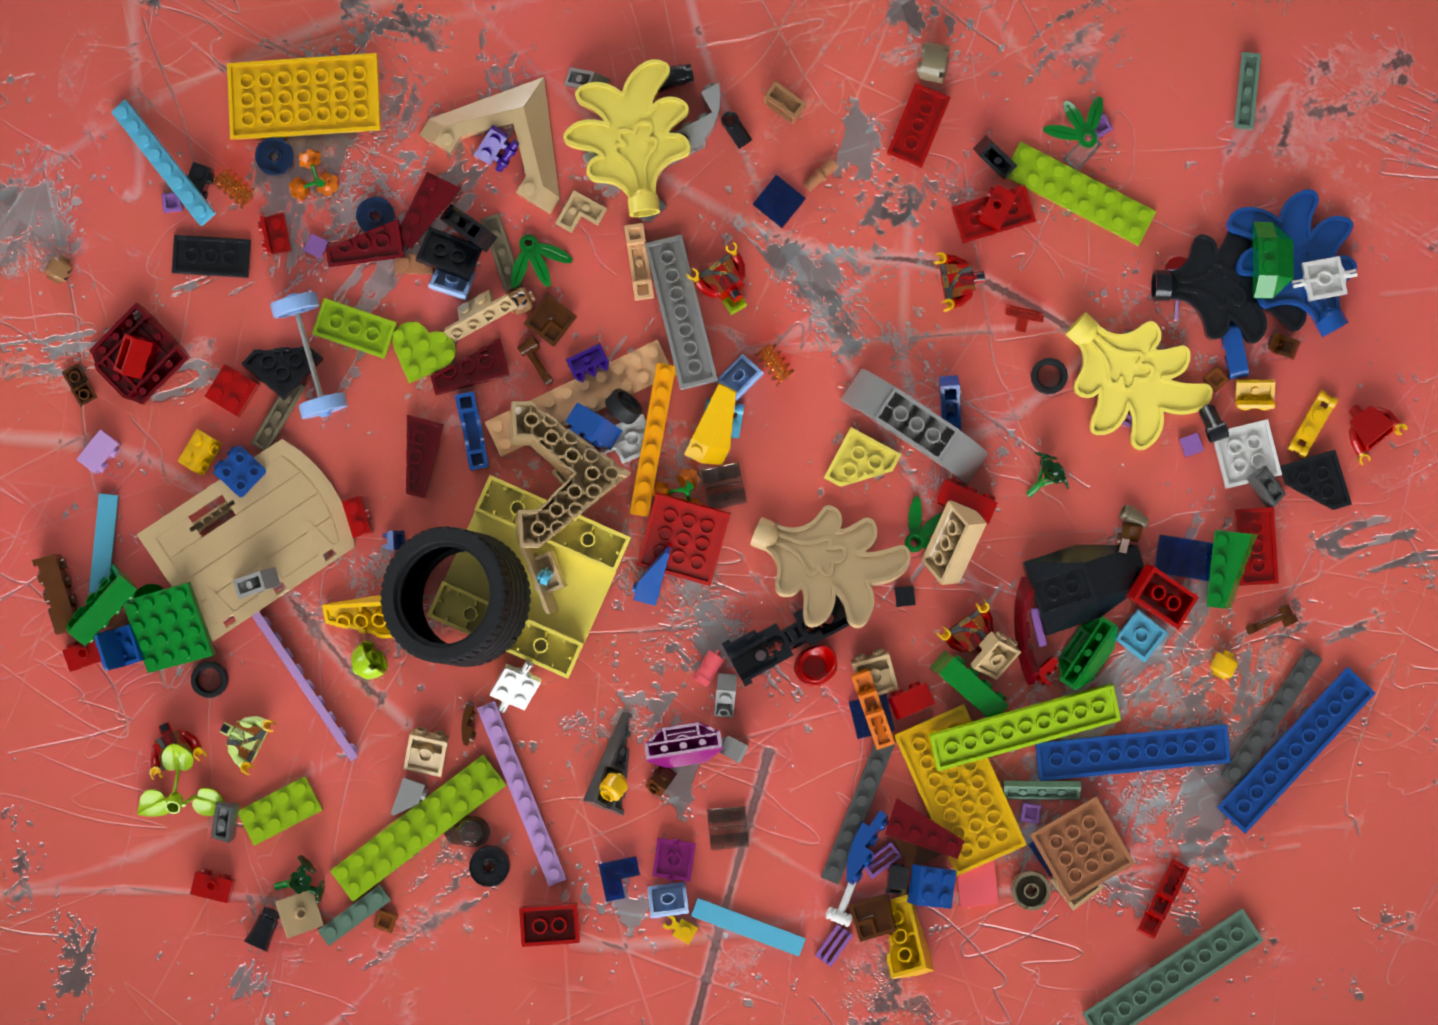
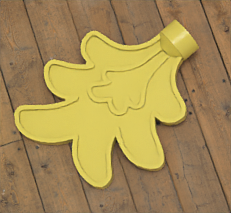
[563,59,691,217]
[1065,312,1213,450]

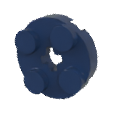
[255,137,294,176]
[356,196,395,232]

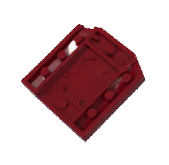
[90,303,191,405]

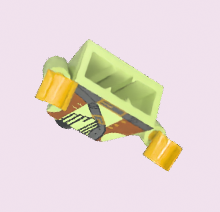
[220,716,276,775]

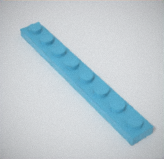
[111,99,216,226]

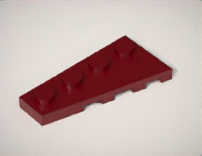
[400,172,462,249]
[326,219,405,267]
[431,338,510,395]
[406,415,444,499]
[885,798,964,859]

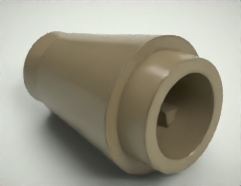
[1119,504,1149,528]

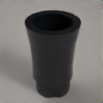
[658,64,694,93]
[244,906,280,952]

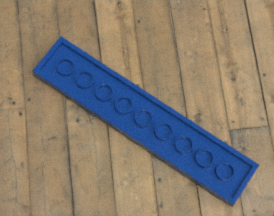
[1216,667,1376,834]
[1035,724,1231,781]

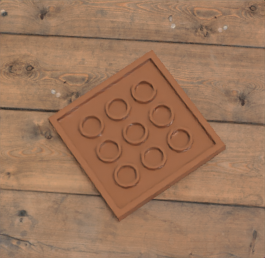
[1029,796,1135,902]

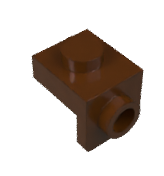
[1268,331,1301,360]
[1116,523,1142,553]
[645,766,677,797]

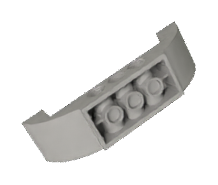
[582,83,720,169]
[840,368,989,485]

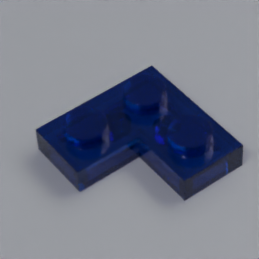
[598,856,640,902]

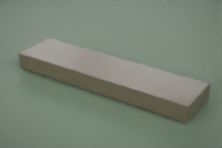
[481,213,523,292]
[251,384,306,451]

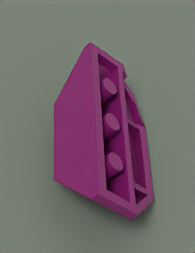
[644,722,723,768]

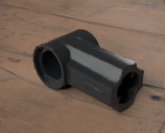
[721,111,752,149]
[1199,404,1229,443]

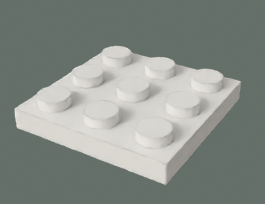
[1213,419,1282,489]

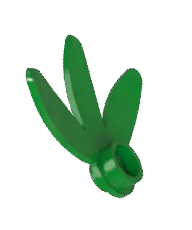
[1043,97,1103,148]
[511,235,573,288]
[904,496,943,553]

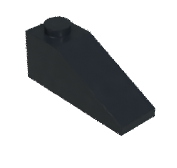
[440,204,498,252]

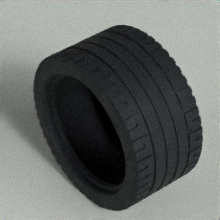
[380,526,531,667]

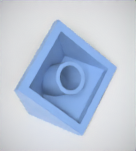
[428,269,476,301]
[717,354,764,402]
[647,882,689,918]

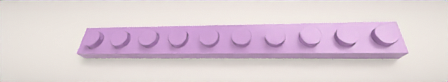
[252,611,359,762]
[477,701,567,886]

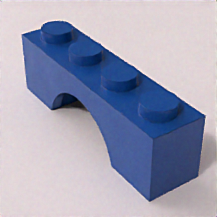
[455,391,490,471]

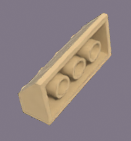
[921,501,987,585]

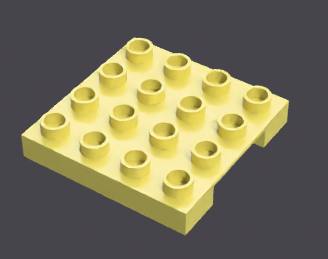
[427,475,631,679]

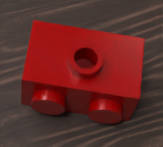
[977,184,1017,231]
[113,333,153,379]
[341,496,373,538]
[62,639,101,672]
[888,681,935,720]
[190,868,235,903]

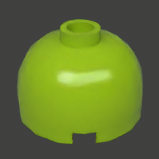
[351,640,388,680]

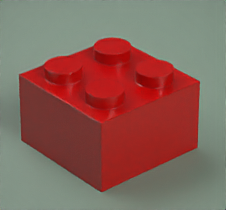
[204,364,260,418]

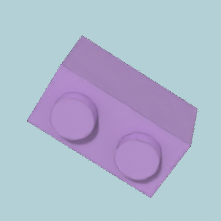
[76,429,121,474]

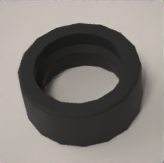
[1031,358,1068,395]
[605,389,642,424]
[191,662,229,698]

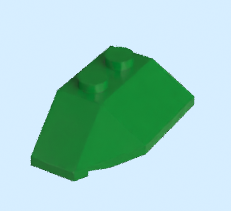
[1253,222,1294,299]
[1059,616,1118,690]

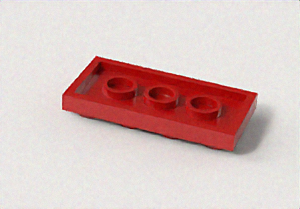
[887,83,951,169]
[951,185,1036,244]
[1235,507,1279,586]

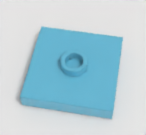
[1116,609,1168,663]

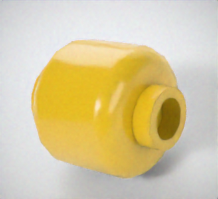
[1210,650,1238,680]
[599,773,628,802]

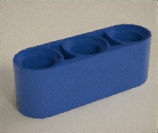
[1221,323,1249,379]

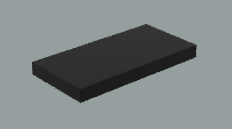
[172,235,251,278]

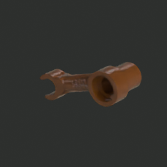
[517,335,553,385]
[1246,604,1298,635]

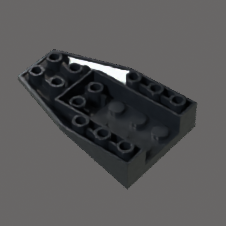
[1022,545,1144,636]

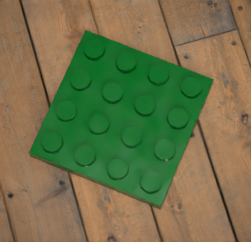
[123,582,216,673]

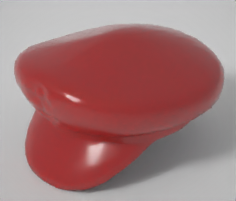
[794,645,837,686]

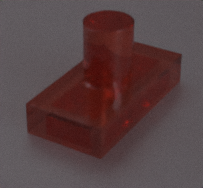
[1005,304,1044,332]

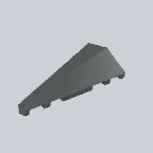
[583,712,632,815]

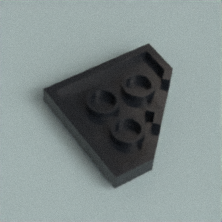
[241,346,323,401]
[1280,450,1352,510]

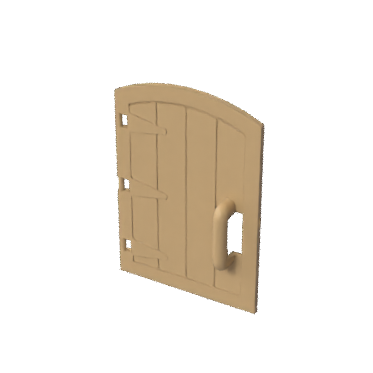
[137,439,355,642]

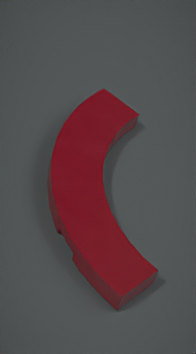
[1014,576,1039,685]

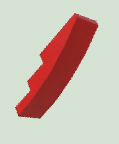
[1136,859,1189,939]

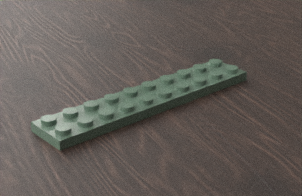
[1081,908,1264,1025]

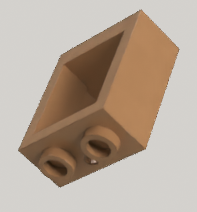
[763,81,806,125]

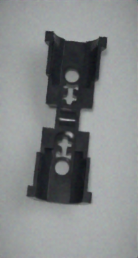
[721,595,850,687]

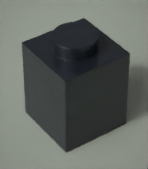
[886,864,909,895]

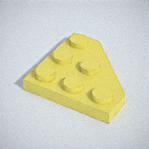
[824,427,902,487]

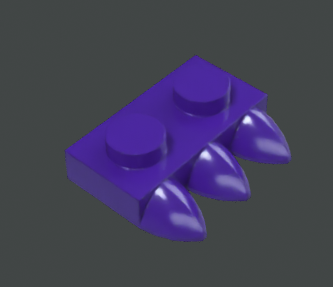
[566,343,609,382]

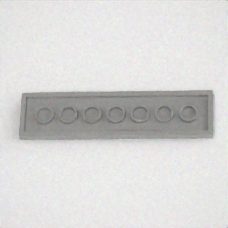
[644,235,718,390]

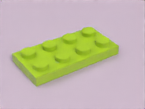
[312,298,397,359]
[238,776,323,846]

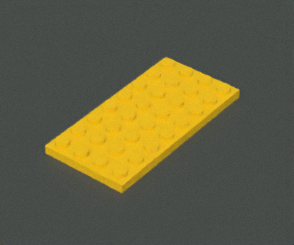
[227,53,382,140]
[894,704,1027,876]

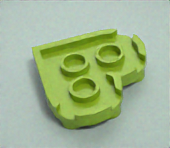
[392,322,456,384]

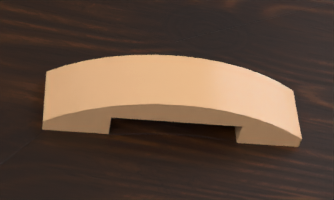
[624,223,654,301]

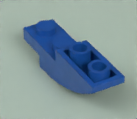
[846,811,889,885]

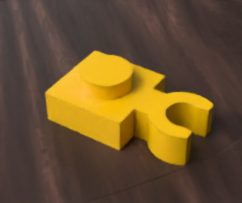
[662,915,698,945]

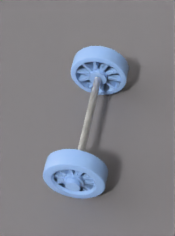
[270,291,348,419]

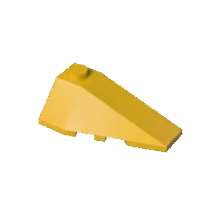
[684,383,737,465]
[322,595,394,638]
[887,894,934,979]

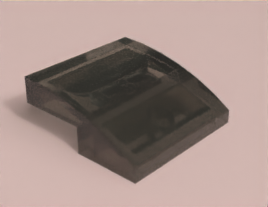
[701,462,747,509]
[707,806,749,850]

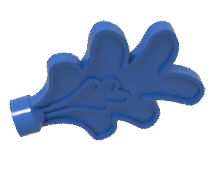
[1225,189,1357,338]

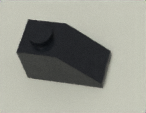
[973,135,1017,179]

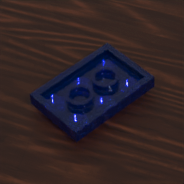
[1154,535,1213,581]

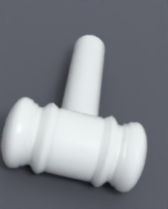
[826,882,856,927]

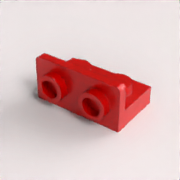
[258,213,292,256]

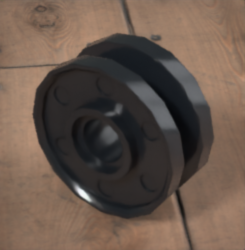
[469,845,510,887]

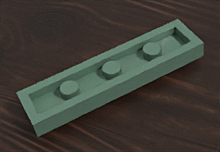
[1233,52,1261,130]
[1003,780,1081,800]
[318,885,391,946]

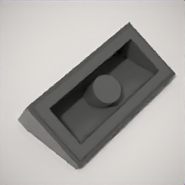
[1247,466,1286,507]
[212,802,239,843]

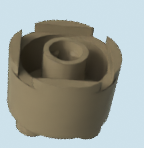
[917,41,951,84]
[1010,870,1051,910]

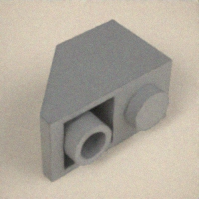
[714,673,737,718]

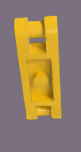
[1287,390,1338,458]

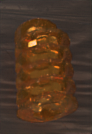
[212,168,255,209]
[755,344,795,386]

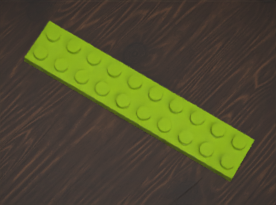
[928,683,1121,771]
[330,754,507,902]

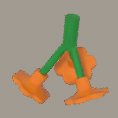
[289,149,339,201]
[652,468,702,505]

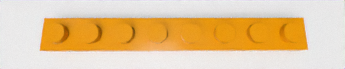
[629,362,675,517]

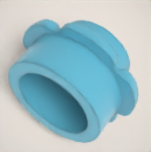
[537,568,553,586]

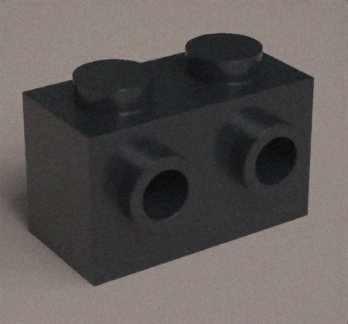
[188,162,215,199]

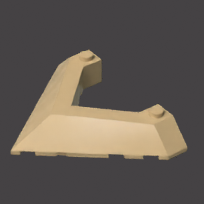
[420,77,560,214]
[510,401,631,548]

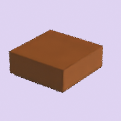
[1202,366,1230,393]
[373,909,398,933]

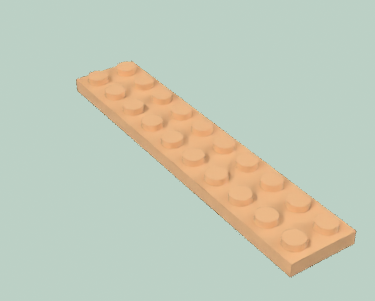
[485,340,669,457]

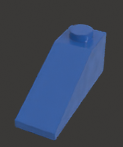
[939,375,961,431]
[631,546,671,606]

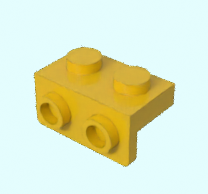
[1235,380,1275,410]
[178,429,222,476]

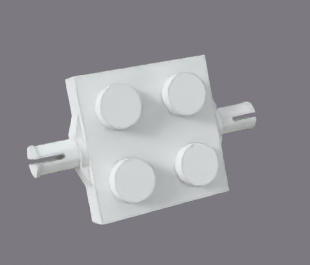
[1292,256,1357,301]
[602,414,646,464]
[490,660,541,712]

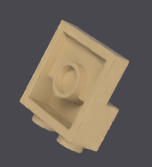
[970,631,1021,680]
[851,648,899,695]
[403,727,450,777]

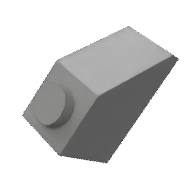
[564,67,610,90]
[233,567,281,599]
[719,735,749,763]
[391,777,428,815]

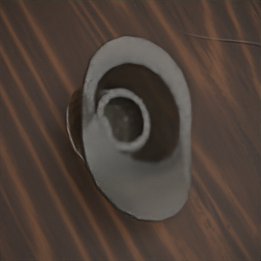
[444,815,490,847]

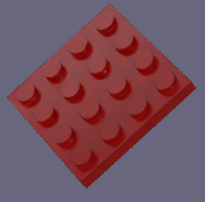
[636,492,731,586]

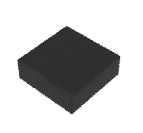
[894,586,916,607]

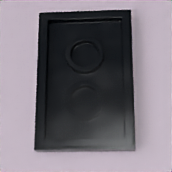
[415,227,482,281]

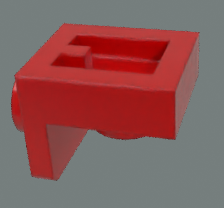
[1037,656,1059,686]

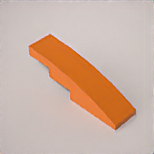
[850,668,895,750]

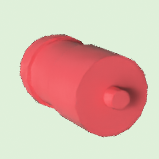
[693,650,725,687]

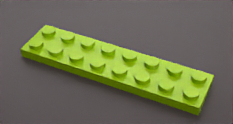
[1006,141,1156,246]

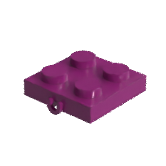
[652,838,696,882]

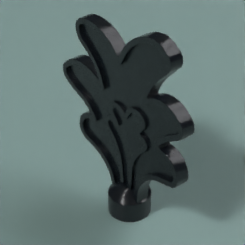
[1151,230,1307,344]

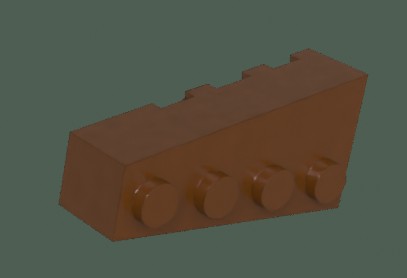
[32,554,78,635]

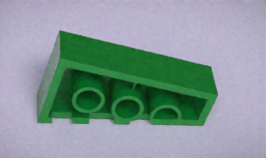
[1206,530,1258,609]
[65,564,137,646]
[930,650,1009,717]

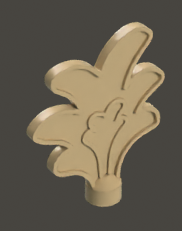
[750,505,911,628]

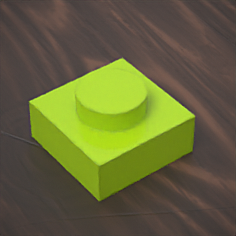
[722,297,747,316]

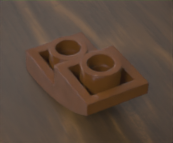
[62,362,97,407]
[462,704,476,746]

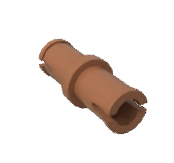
[802,158,839,192]

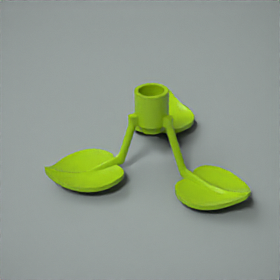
[137,743,224,817]

